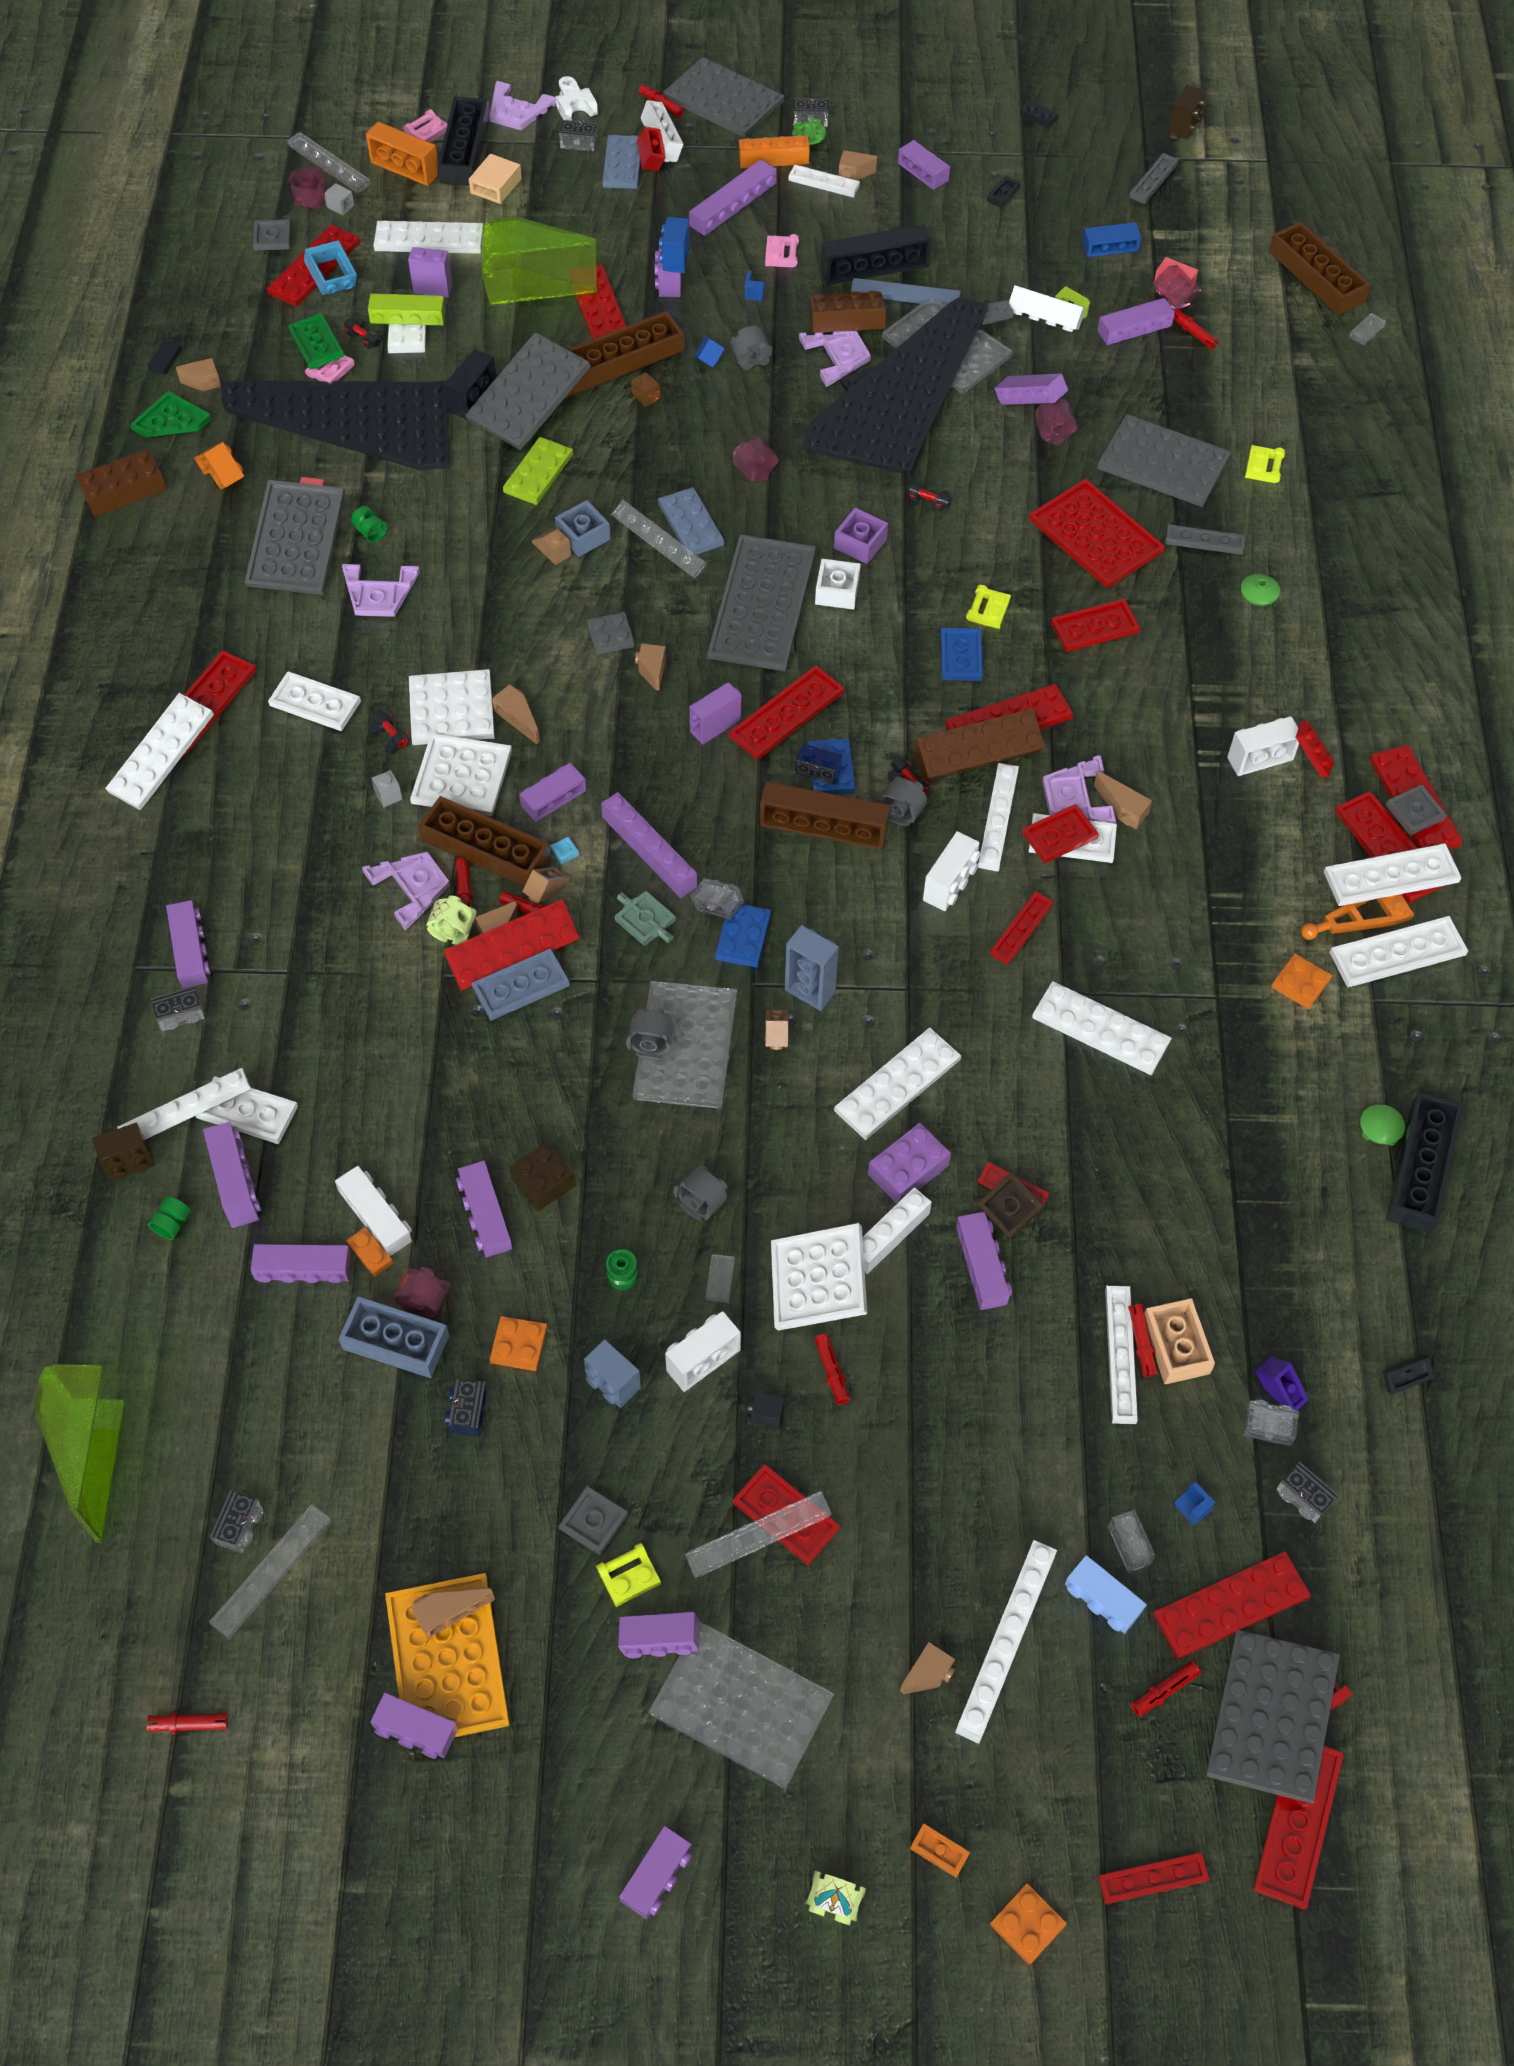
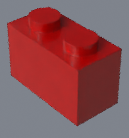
[637,126,666,171]

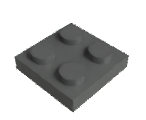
[253,219,291,251]
[586,612,634,655]
[1386,785,1447,835]
[559,1486,628,1555]

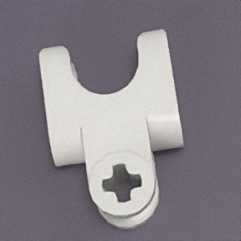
[555,76,598,121]

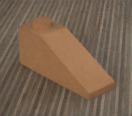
[492,684,540,744]
[1094,771,1152,829]
[410,1588,495,1639]

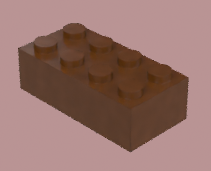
[809,291,886,333]
[76,449,166,516]

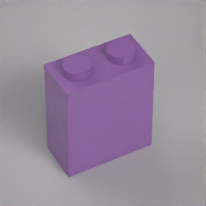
[408,247,453,298]
[689,683,742,744]

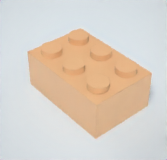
[1144,1298,1215,1385]

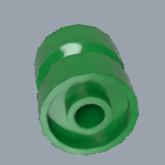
[351,506,387,543]
[147,1196,191,1240]
[606,1249,638,1290]

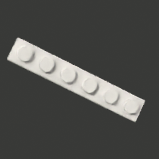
[978,763,1019,871]
[117,1068,251,1139]
[1105,1286,1138,1424]

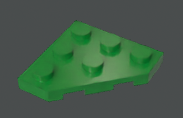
[130,391,212,438]

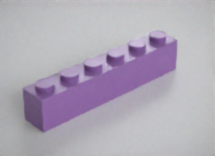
[689,160,776,236]
[601,792,697,899]

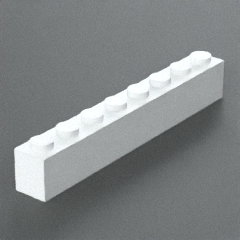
[955,1540,1057,1744]

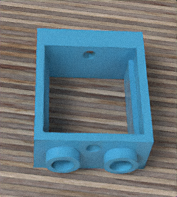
[304,241,357,295]

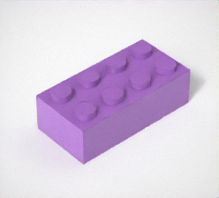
[203,1122,261,1228]

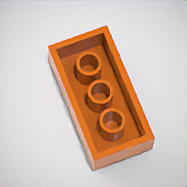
[366,122,438,186]

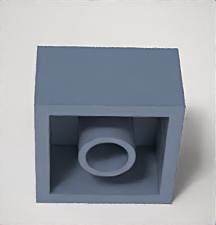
[555,500,610,557]
[584,1339,641,1408]

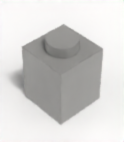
[324,183,354,215]
[372,770,402,808]

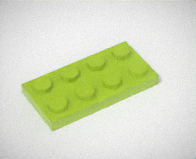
[503,437,573,505]

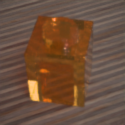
[631,372,660,407]

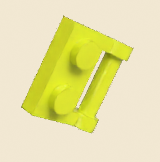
[1245,445,1285,483]
[966,585,1011,629]
[596,1543,661,1607]

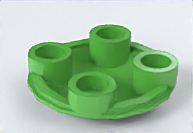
[792,119,826,145]
[1360,1104,1405,1146]

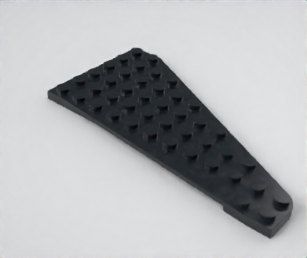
[802,298,988,476]
[221,380,450,470]

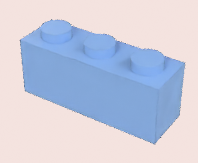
[1065,1555,1147,1634]

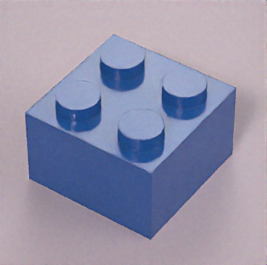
[659,217,690,273]

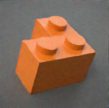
[194,442,244,490]

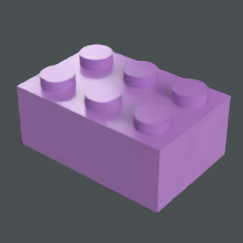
[868,1123,951,1204]

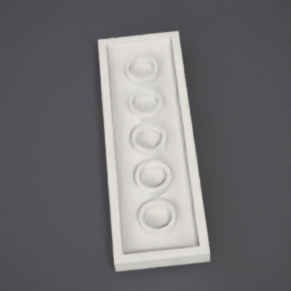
[374,221,484,253]
[105,693,214,810]
[1324,844,1461,906]
[1329,916,1468,988]
[1032,981,1171,1075]
[834,1028,961,1140]

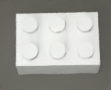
[1227,716,1299,776]
[923,831,980,911]
[665,1311,741,1392]

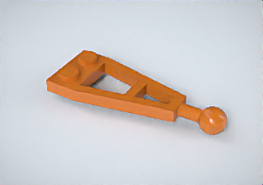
[1301,894,1414,940]

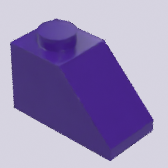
[1255,1356,1309,1414]

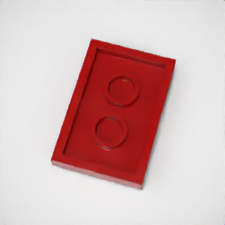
[1022,804,1099,864]

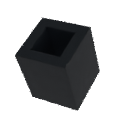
[747,1392,785,1428]

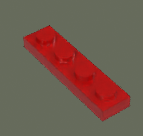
[990,891,1054,965]
[1097,1852,1210,1905]

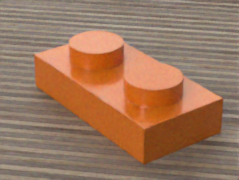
[346,1227,393,1277]
[910,1824,970,1878]

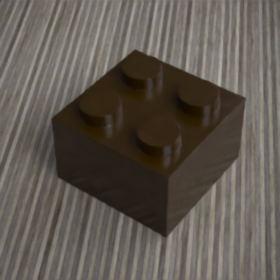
[1168,84,1206,140]
[92,1122,154,1181]
[509,1142,575,1212]
[977,1172,1044,1239]

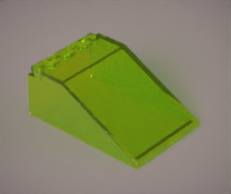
[482,217,597,304]
[34,1364,125,1543]

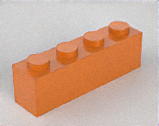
[739,135,809,168]

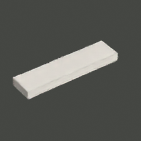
[789,165,860,197]

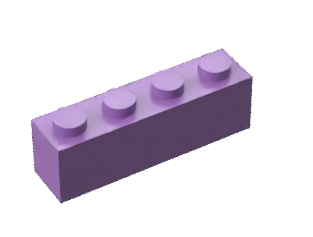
[1097,298,1175,345]
[994,373,1068,405]
[166,900,210,988]
[456,1161,512,1258]
[956,1212,1012,1310]
[251,1244,351,1283]

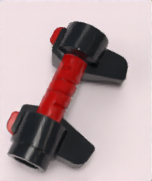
[344,318,383,348]
[908,482,952,511]
[369,710,409,754]
[888,757,930,794]

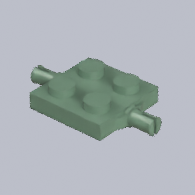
[615,891,676,946]

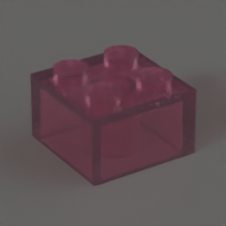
[1153,265,1202,309]

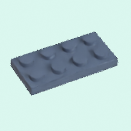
[603,135,640,189]
[658,487,724,557]
[471,949,570,1021]

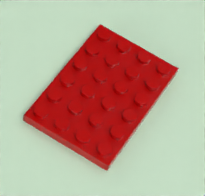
[1029,479,1165,589]

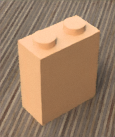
[469,154,522,204]

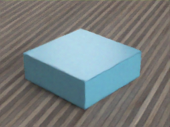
[550,837,579,864]

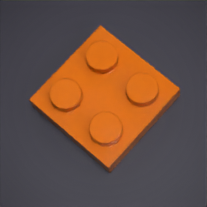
[1271,953,1333,1009]
[490,1316,548,1371]
[990,1884,1067,1966]

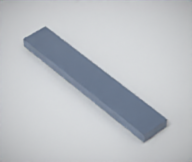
[851,278,960,307]

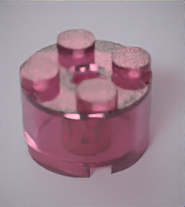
[289,166,327,209]
[1035,398,1078,445]
[732,436,779,482]
[394,1267,450,1317]

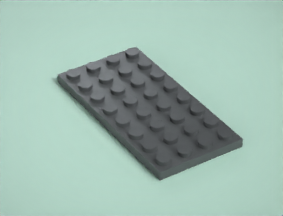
[707,534,816,671]

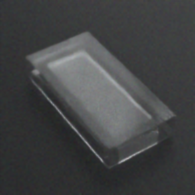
[1349,313,1386,345]
[706,1254,735,1303]

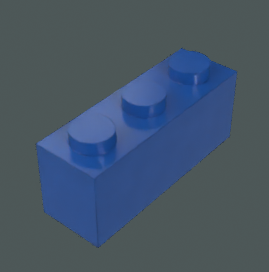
[1082,222,1141,257]

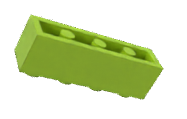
[368,294,445,325]

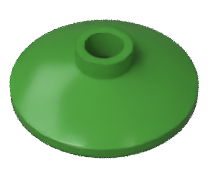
[1240,574,1280,606]

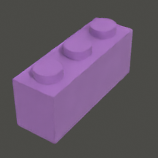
[898,140,950,190]
[519,763,586,822]
[618,1612,700,1658]
[370,1693,458,1759]
[619,1826,693,1920]

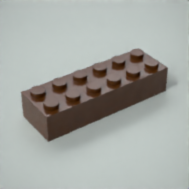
[1269,222,1371,315]
[912,708,1045,781]
[760,782,890,850]
[418,796,551,887]

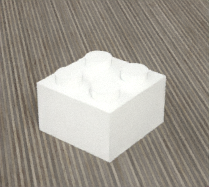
[815,559,861,609]

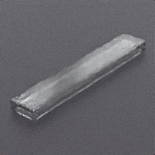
[287,132,371,193]
[611,500,707,579]
[685,1491,832,1578]
[209,1504,331,1639]

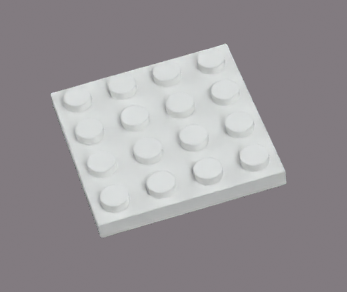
[409,669,494,745]
[410,733,512,817]
[771,1223,867,1330]

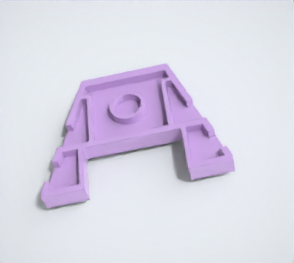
[490,81,556,130]
[799,331,871,387]
[342,564,420,617]
[1042,755,1116,824]
[362,852,450,930]

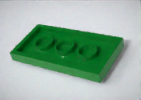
[287,312,344,370]

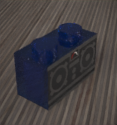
[795,744,842,786]
[446,1379,487,1436]

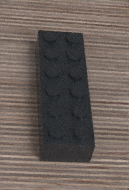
[437,97,490,185]
[820,224,931,285]
[1386,1092,1463,1233]

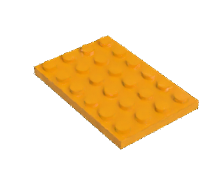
[385,1573,510,1737]

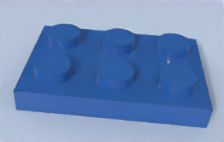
[941,628,983,681]
[808,738,855,795]
[715,904,771,968]

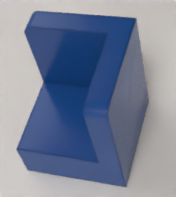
[745,271,766,301]
[694,336,725,367]
[1174,1481,1216,1526]

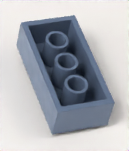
[785,925,839,1011]
[339,1297,449,1378]

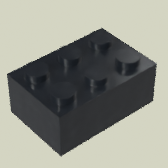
[444,349,496,420]

